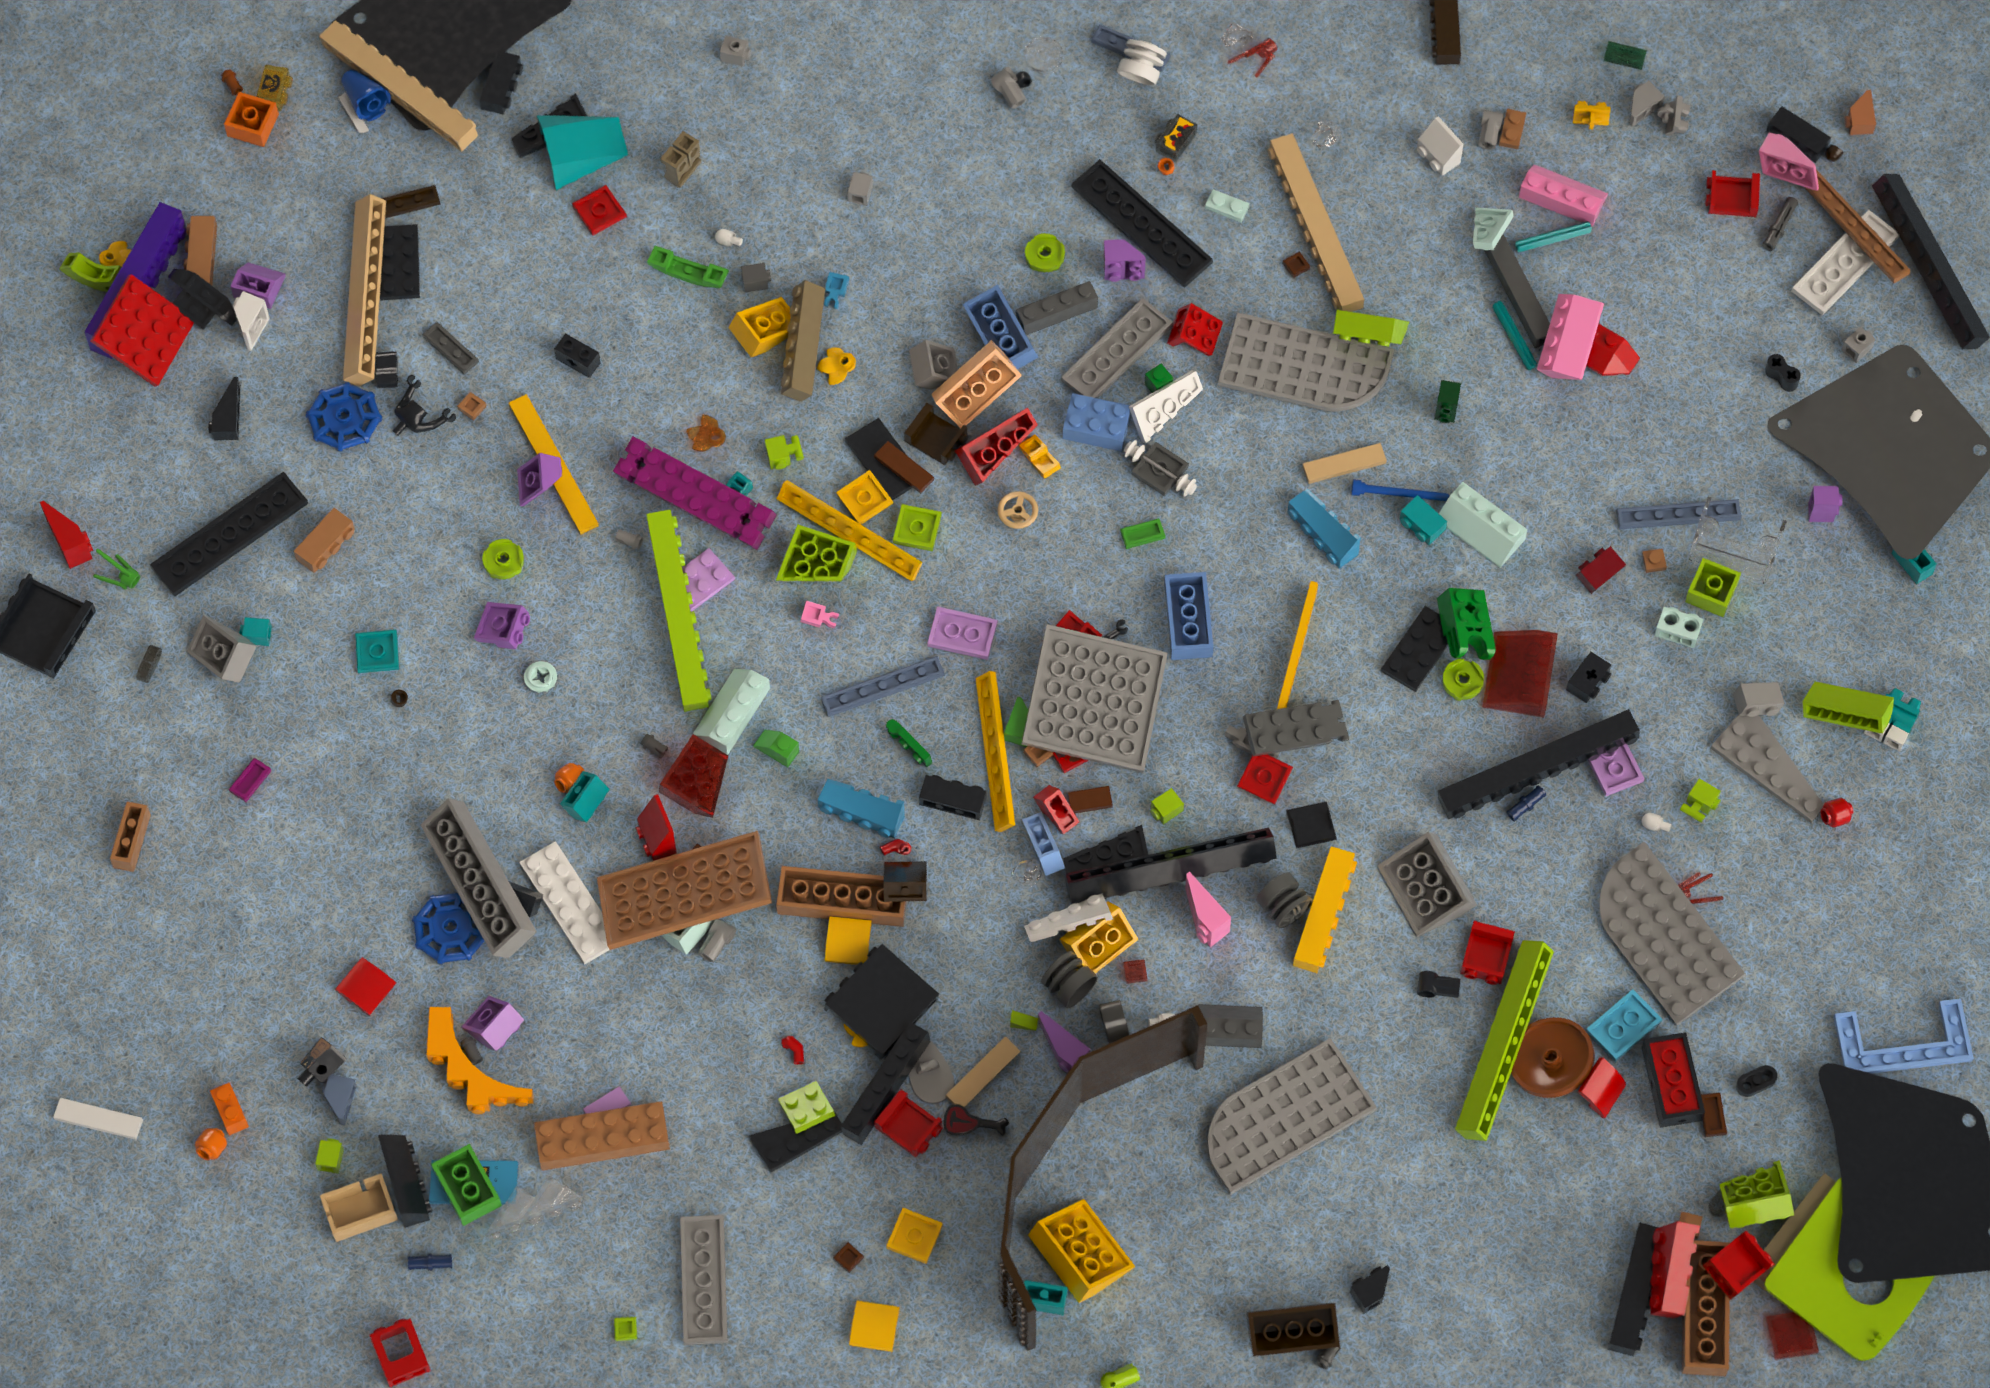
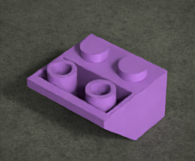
[1104,239,1146,282]
[230,262,286,309]

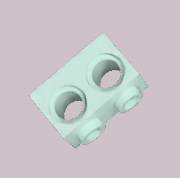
[1655,607,1703,648]

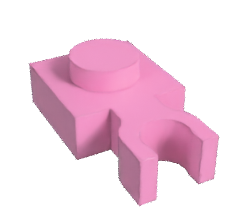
[800,601,839,628]

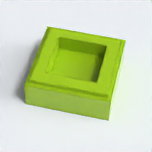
[614,1317,637,1341]

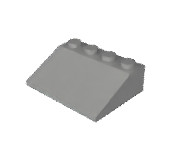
[1378,831,1477,937]

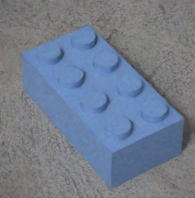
[963,284,1039,369]
[1164,572,1213,660]

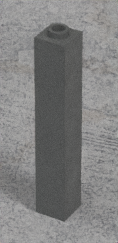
[1484,234,1550,348]

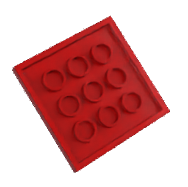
[90,274,194,387]

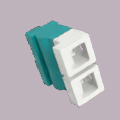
[1864,688,1921,752]

